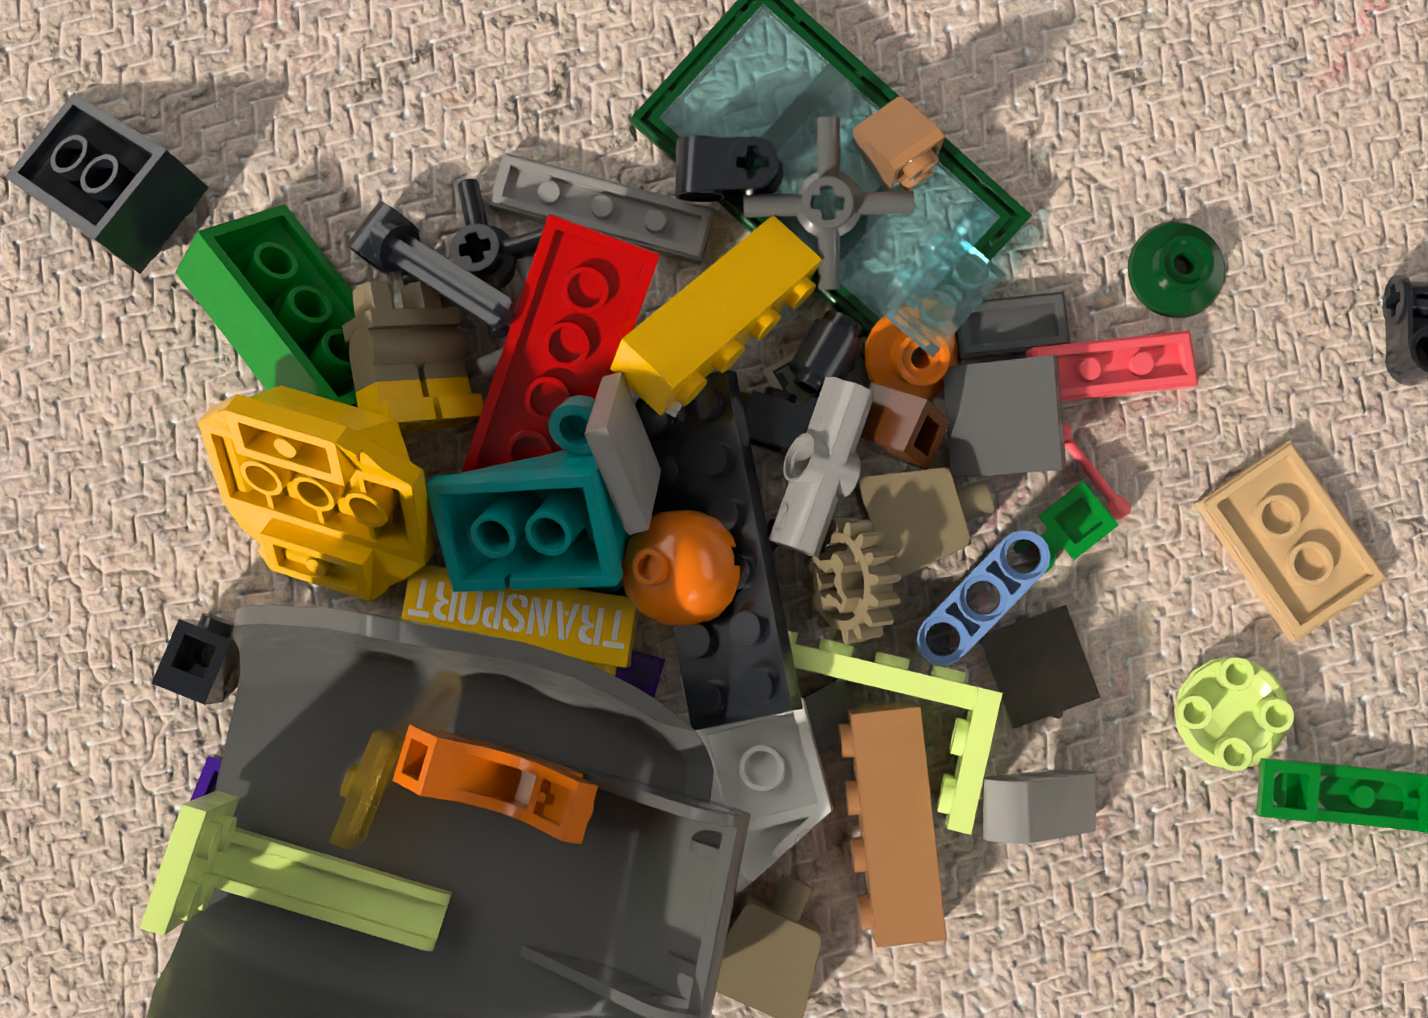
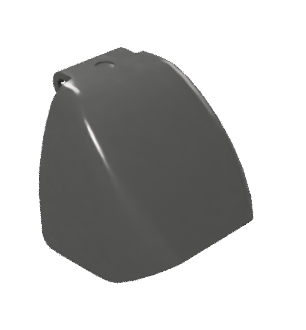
[145,605,751,1018]

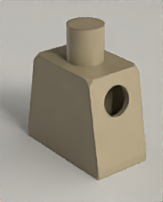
[854,468,994,579]
[716,874,823,1018]

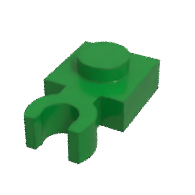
[1013,481,1119,574]

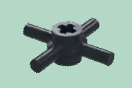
[401,179,544,339]

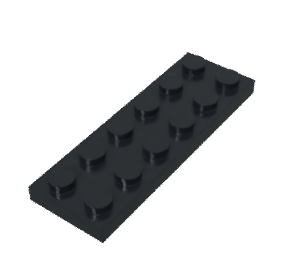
[635,370,803,731]

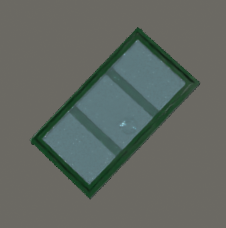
[629,0,1032,339]

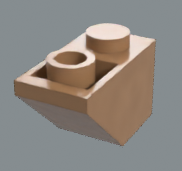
[852,95,945,191]

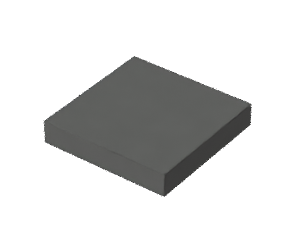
[943,355,1066,478]

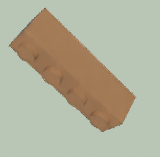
[838,701,947,948]

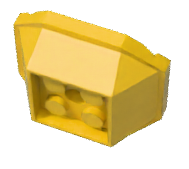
[198,385,436,602]

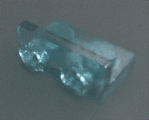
[881,217,1006,357]

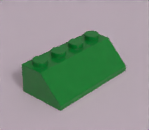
[175,204,358,408]

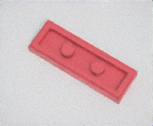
[1026,330,1199,403]

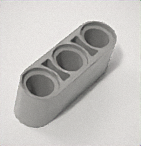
[983,769,1096,844]

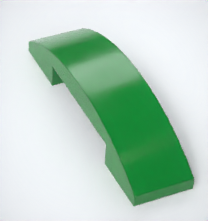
[1256,758,1428,834]

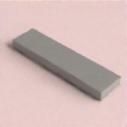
[489,152,715,265]

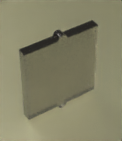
[980,605,1101,729]

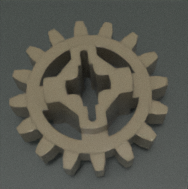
[803,517,901,644]

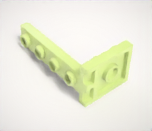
[788,631,1002,835]
[139,791,452,951]

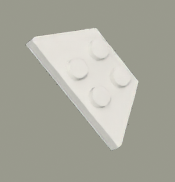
[680,676,834,892]

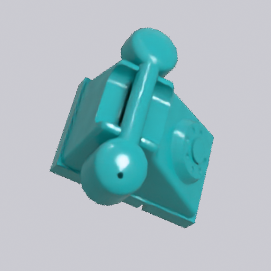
[426,395,632,594]

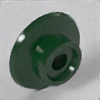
[1128,222,1225,318]

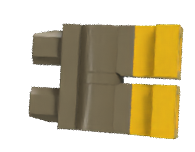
[342,281,484,433]

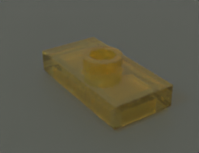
[329,728,405,850]

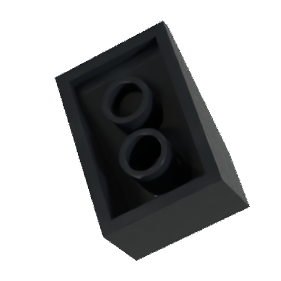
[5,93,209,274]

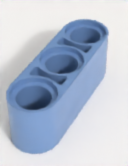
[917,530,1051,666]

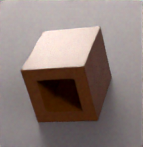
[859,383,951,470]

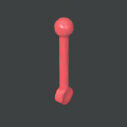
[1063,422,1131,520]

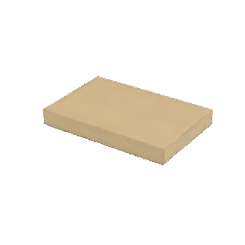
[1194,440,1388,642]

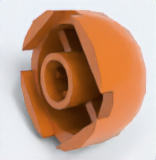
[621,510,740,626]

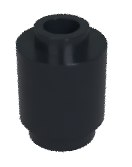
[789,310,864,397]

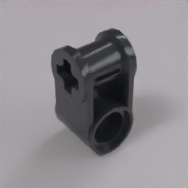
[675,135,784,202]
[1382,275,1428,386]

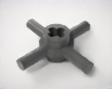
[744,116,914,290]

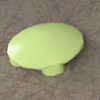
[1174,656,1294,772]

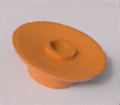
[864,305,958,400]

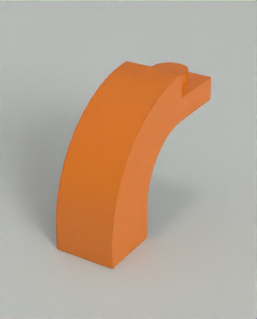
[392,724,598,844]

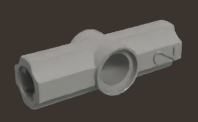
[769,377,875,558]

